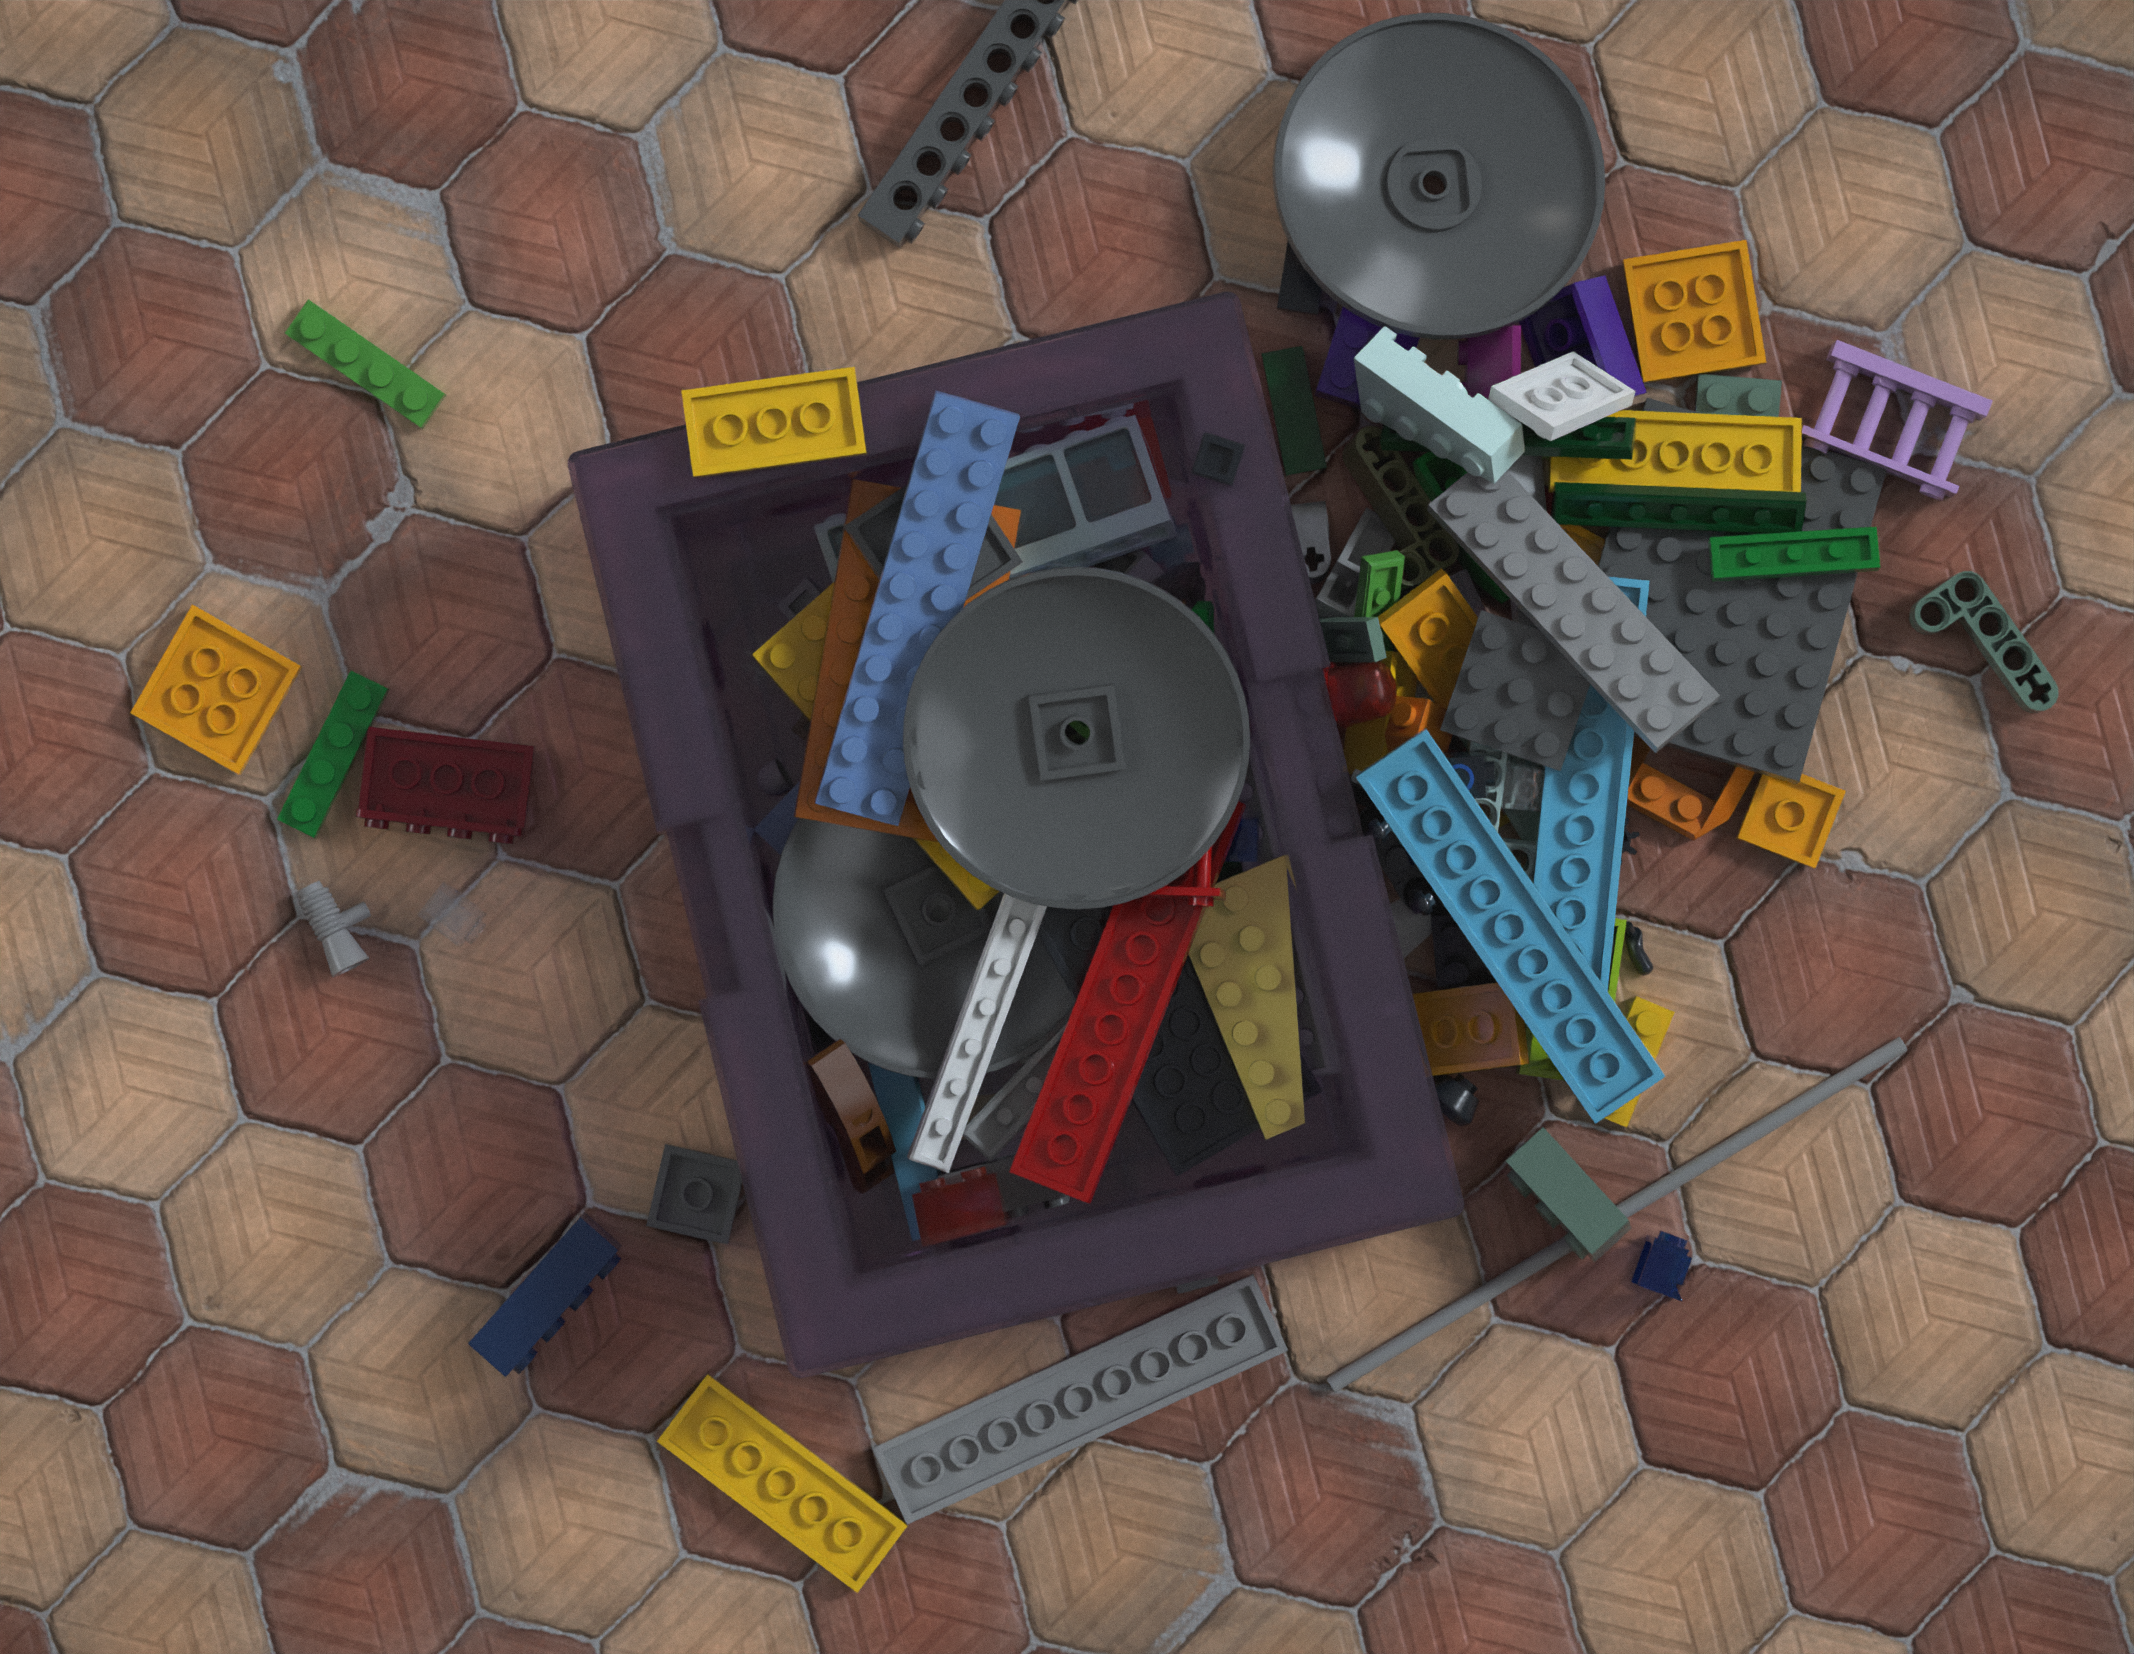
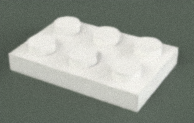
[1488,351,1635,441]

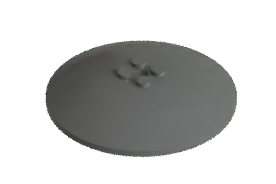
[903,567,1250,909]
[772,818,1075,1079]

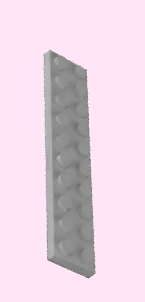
[872,1274,1288,1525]

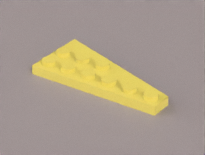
[1188,854,1305,1139]

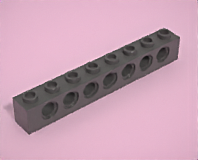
[858,0,1079,248]

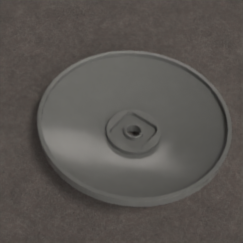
[1272,13,1605,340]

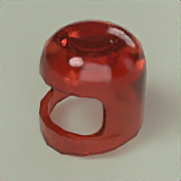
[1328,661,1397,729]

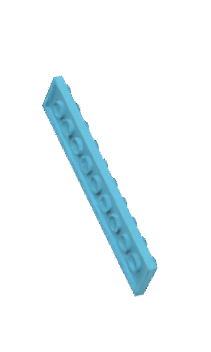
[1533,577,1650,992]
[1356,728,1665,1124]

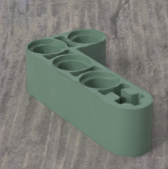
[1909,571,2059,713]

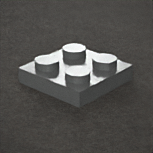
[646,1144,747,1245]

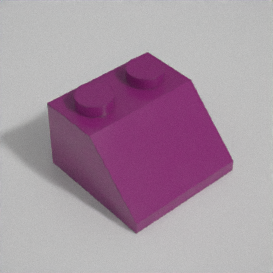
[1457,325,1521,399]

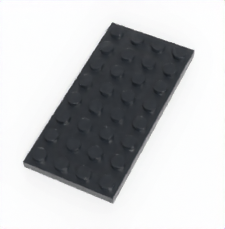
[1037,905,1323,1176]

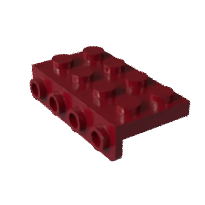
[355,727,535,844]

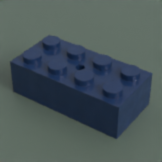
[468,1212,622,1377]

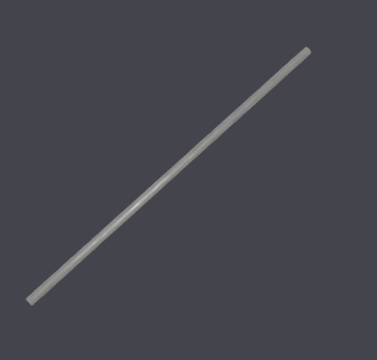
[1326,1037,1908,1393]

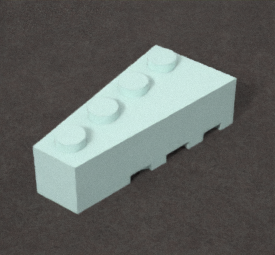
[1354,326,1525,484]

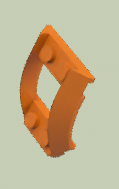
[1627,736,1755,841]

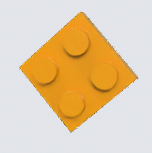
[1736,774,1846,869]

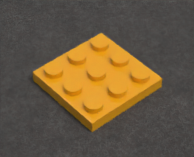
[1622,240,1767,383]
[130,604,302,775]

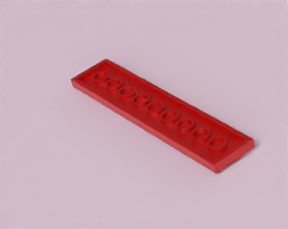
[1009,801,1246,1204]

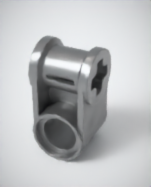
[1283,501,1331,584]

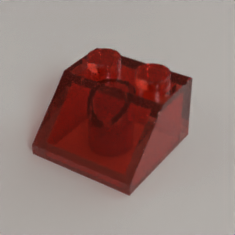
[912,1166,1009,1247]

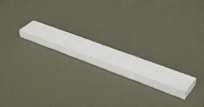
[907,893,1047,1173]

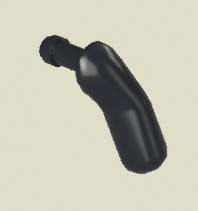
[1625,921,1653,976]

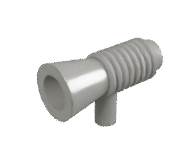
[298,881,371,978]

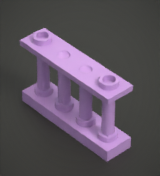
[1802,340,1992,500]

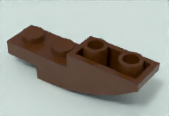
[807,1039,897,1195]

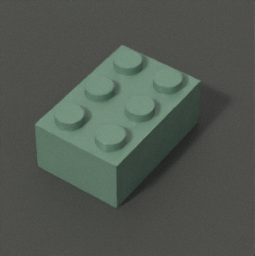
[1506,1127,1632,1262]

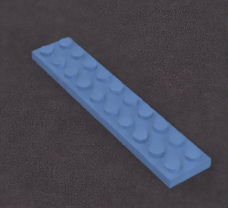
[815,390,1020,826]

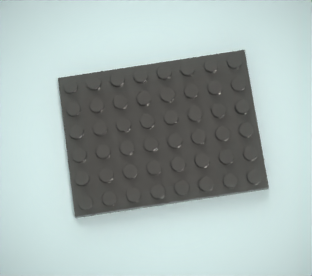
[1598,397,1886,784]

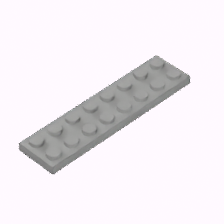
[1427,471,1720,753]

